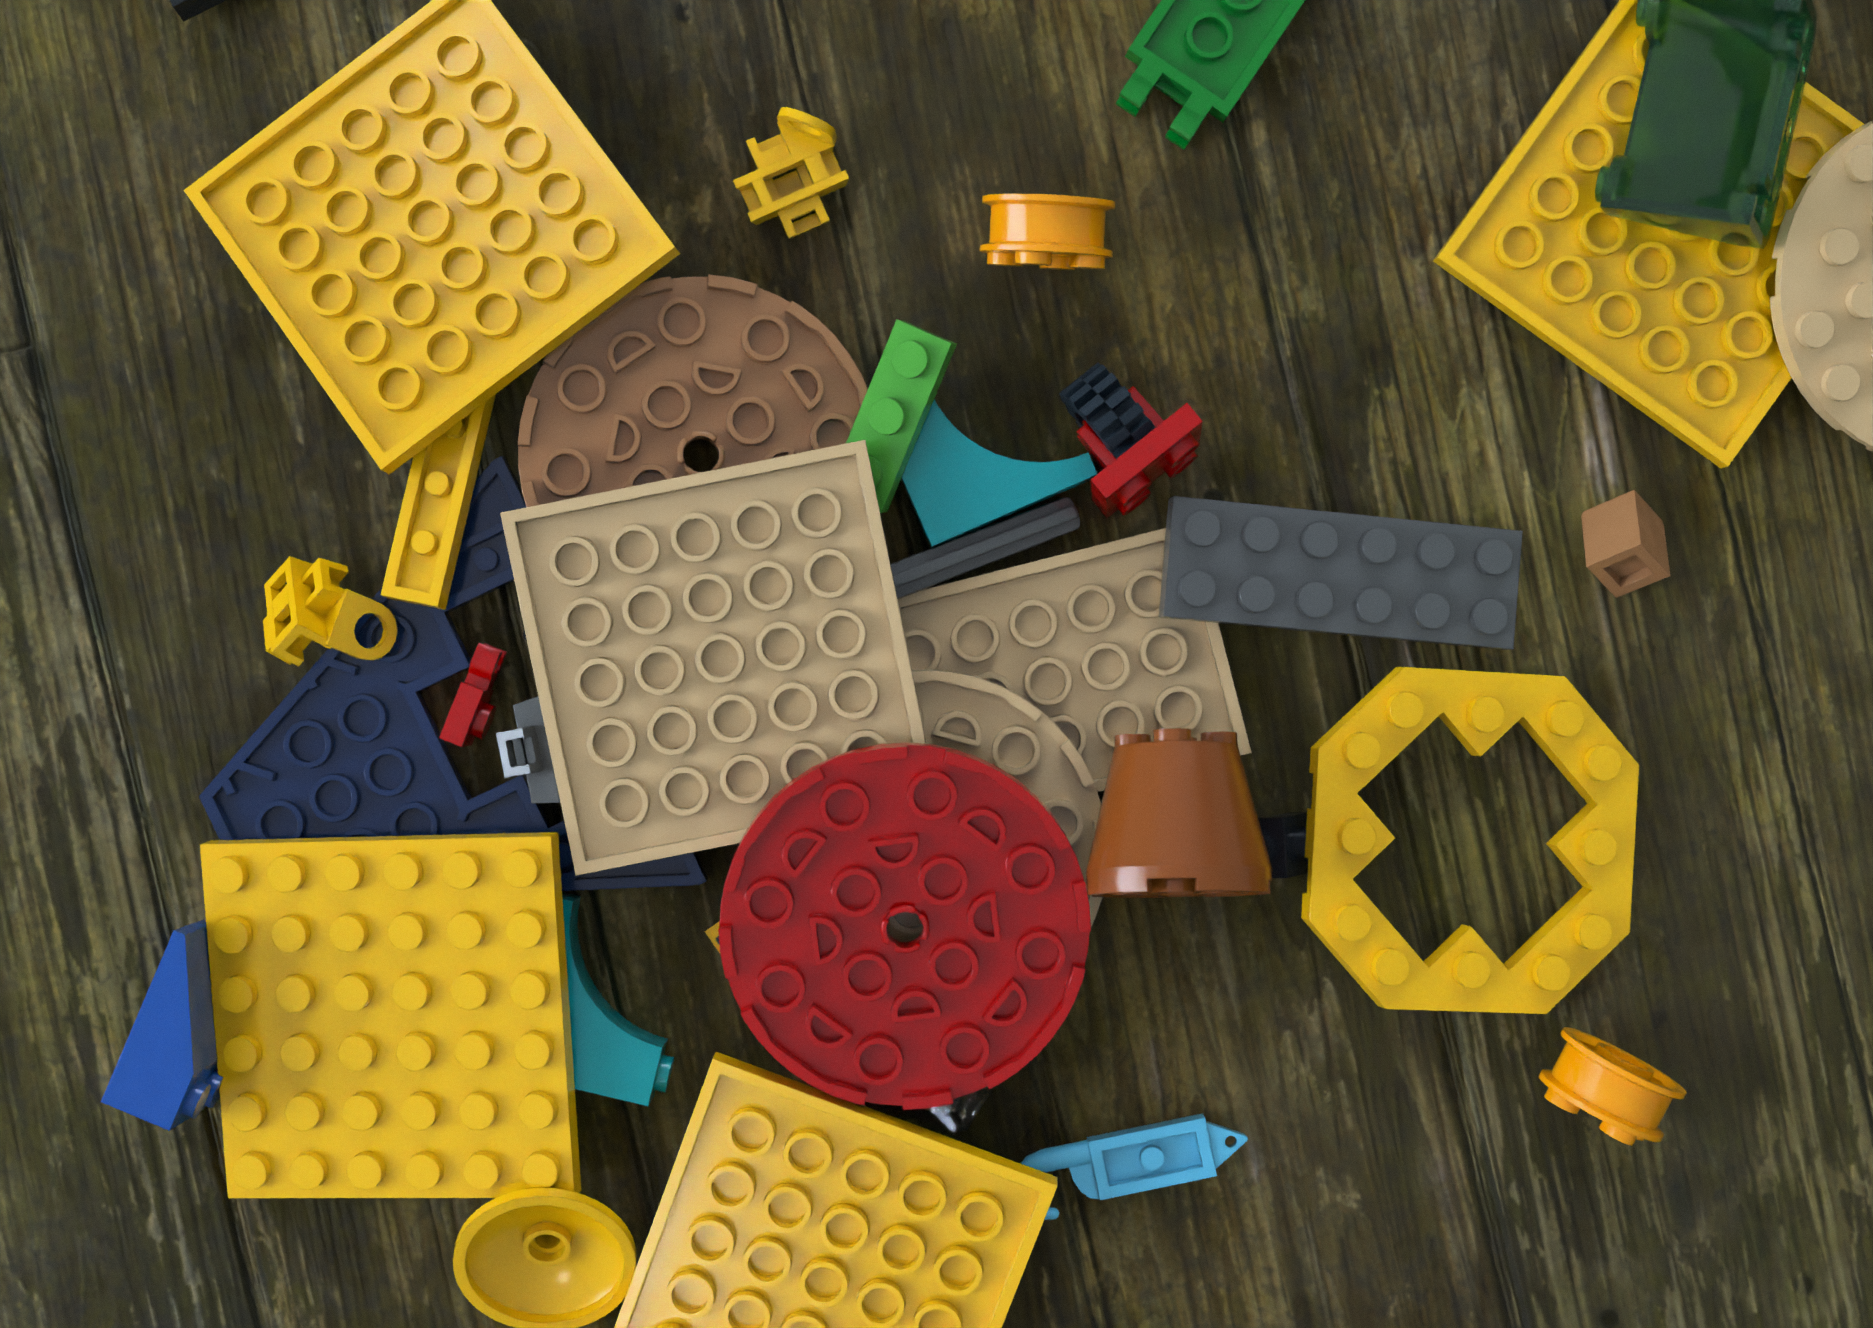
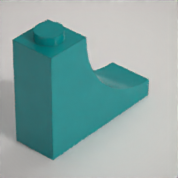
[901,399,1098,548]
[562,892,674,1106]

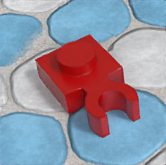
[439,643,507,747]

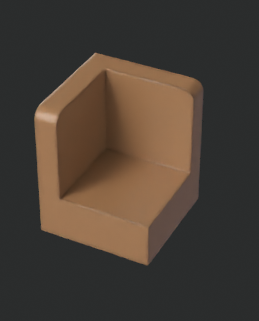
[1581,490,1670,598]

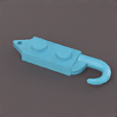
[1021,1113,1248,1220]

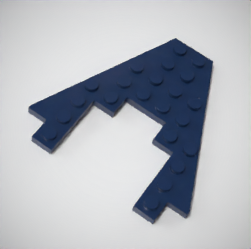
[199,456,708,891]

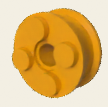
[980,194,1115,270]
[1538,1027,1687,1146]

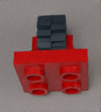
[1059,363,1203,518]

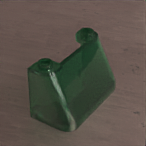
[1595,0,1817,249]

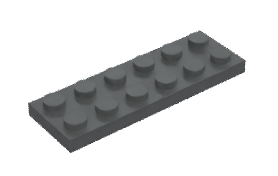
[1159,496,1523,650]

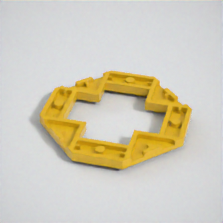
[1301,667,1639,1014]

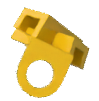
[733,107,849,239]
[263,556,397,667]

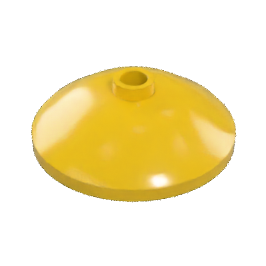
[453,1188,637,1328]

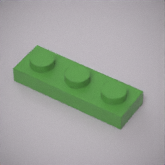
[846,319,957,513]

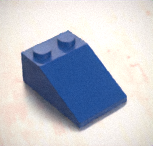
[101,919,223,1131]

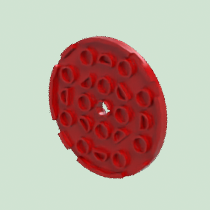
[718,742,1091,1110]

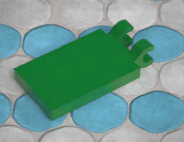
[1115,0,1305,150]

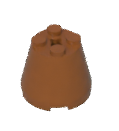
[1086,728,1272,898]

